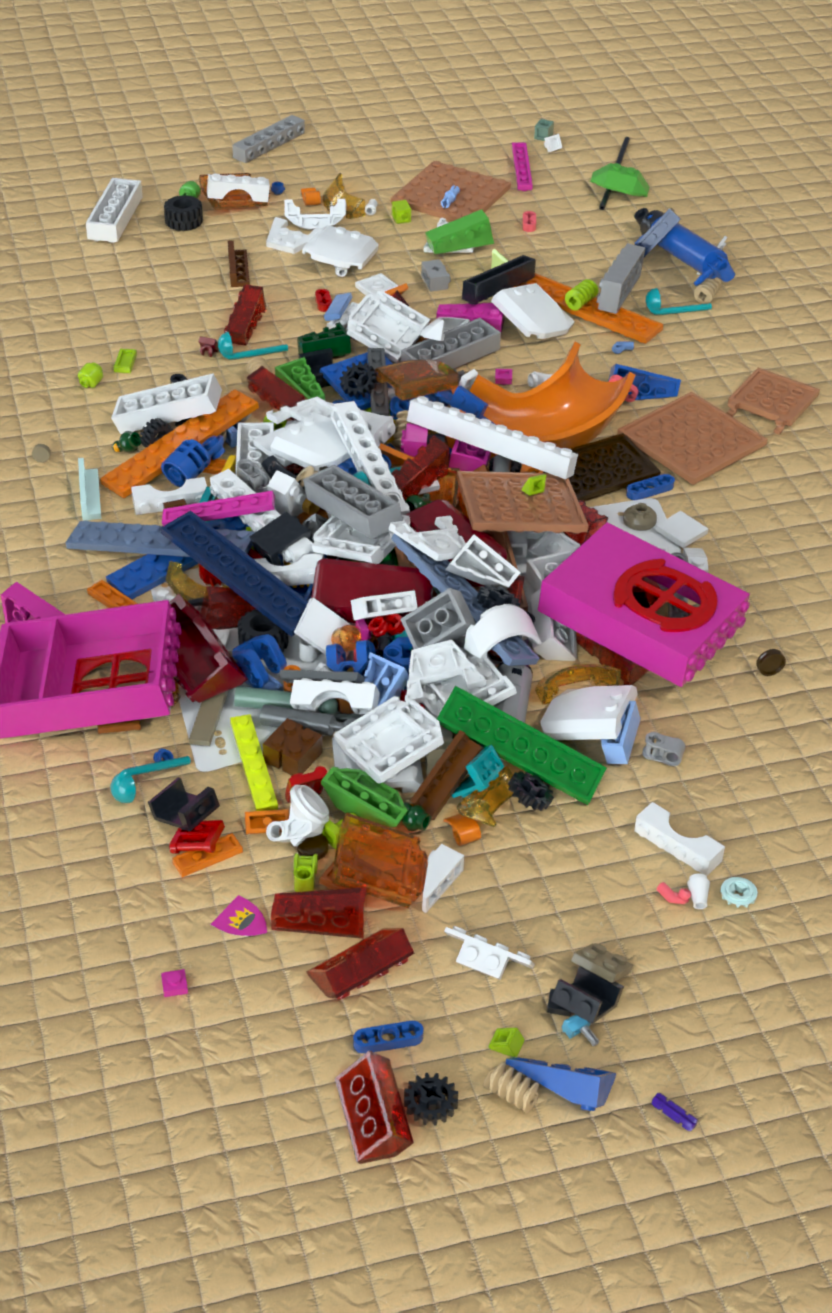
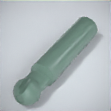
[234,686,338,714]

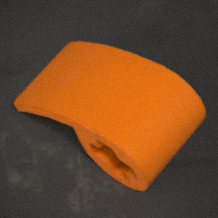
[301,188,321,206]
[443,813,481,846]

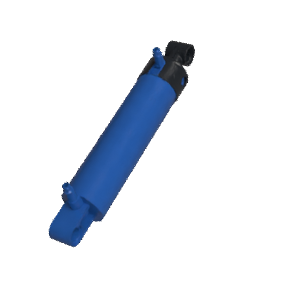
[634,208,735,286]

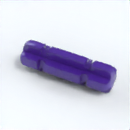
[652,1093,698,1131]

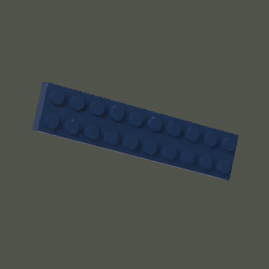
[161,511,308,637]

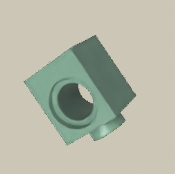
[534,119,554,141]

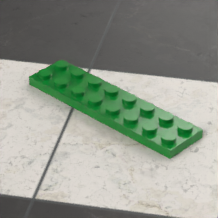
[436,686,607,805]

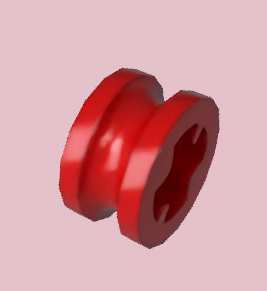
[368,616,389,637]

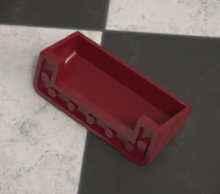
[404,499,507,587]
[311,559,434,625]
[170,594,248,703]

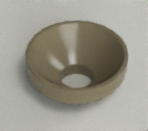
[623,503,657,531]

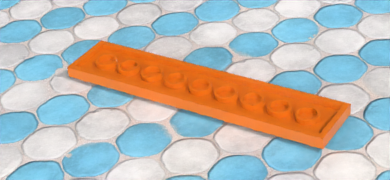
[512,273,664,344]
[100,389,259,499]

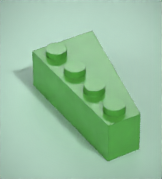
[425,209,494,254]

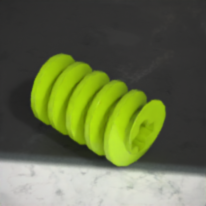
[565,279,599,311]

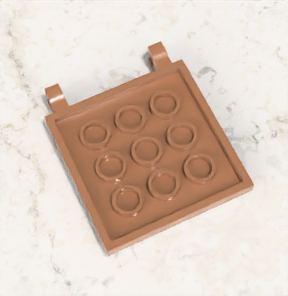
[727,367,820,435]

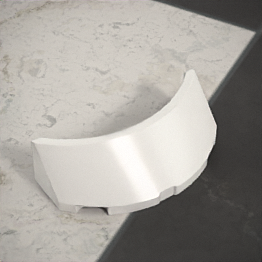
[285,199,347,230]
[420,317,470,341]
[464,604,541,658]

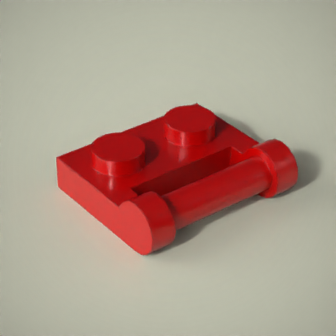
[285,766,327,804]
[169,820,225,854]

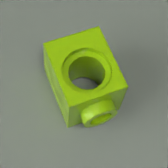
[392,200,411,224]

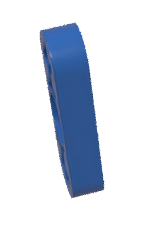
[626,474,675,500]
[353,1020,424,1054]

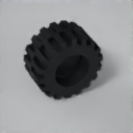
[164,195,203,231]
[238,609,289,659]

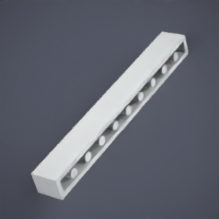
[407,396,578,479]

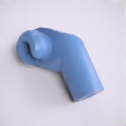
[612,341,634,354]

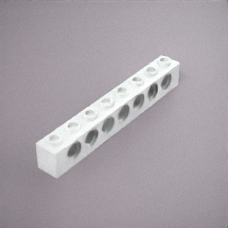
[331,401,410,515]
[210,469,314,564]

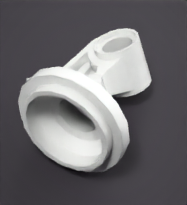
[266,784,329,846]

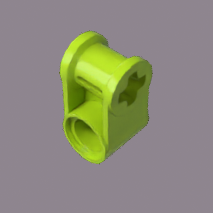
[294,853,318,896]

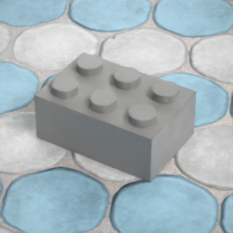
[401,588,476,649]

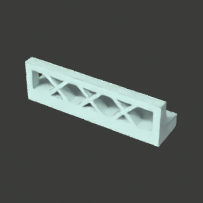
[78,458,101,521]

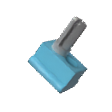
[561,1014,599,1046]

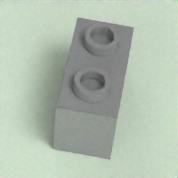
[421,259,451,292]

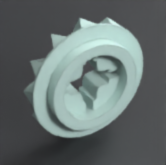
[720,877,758,908]

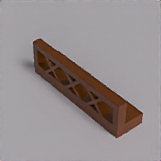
[228,240,250,287]
[410,730,483,820]

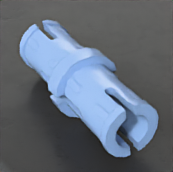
[441,185,460,208]

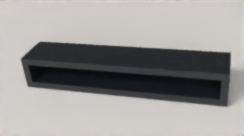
[462,255,536,305]

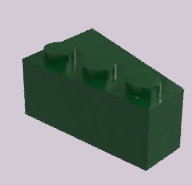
[297,322,351,357]

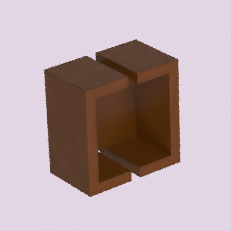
[263,718,323,775]

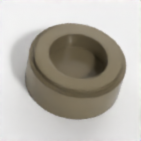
[32,444,51,462]

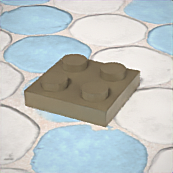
[571,943,633,983]

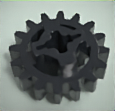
[339,361,378,399]
[476,585,521,609]
[508,770,554,811]
[404,1073,458,1126]

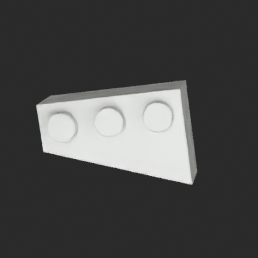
[267,470,306,516]
[445,535,521,590]

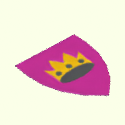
[210,895,267,936]

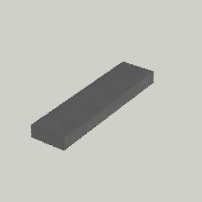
[279,670,365,684]

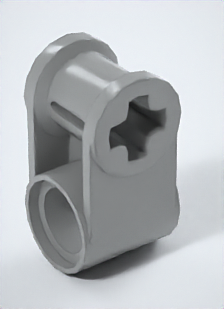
[237,459,269,492]
[642,732,685,766]

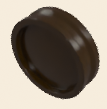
[756,649,786,676]
[297,833,328,860]

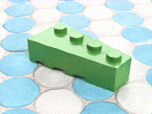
[275,357,325,404]

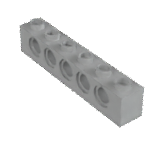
[232,115,305,163]

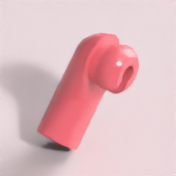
[656,882,691,904]

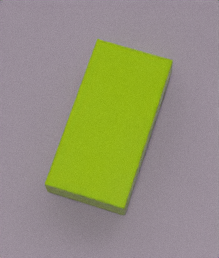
[113,349,137,373]

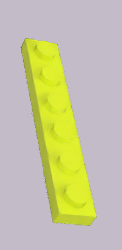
[230,714,278,811]

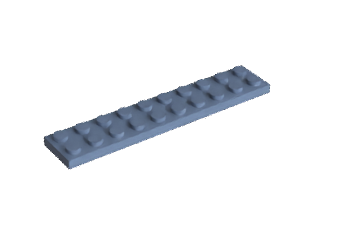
[65,520,255,557]
[391,534,540,666]

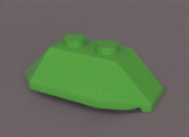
[590,163,650,197]
[321,767,408,829]

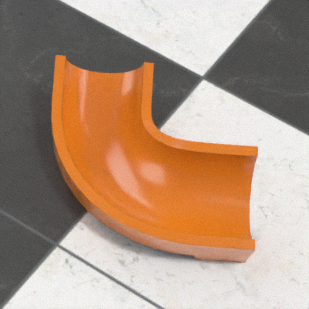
[446,341,636,459]

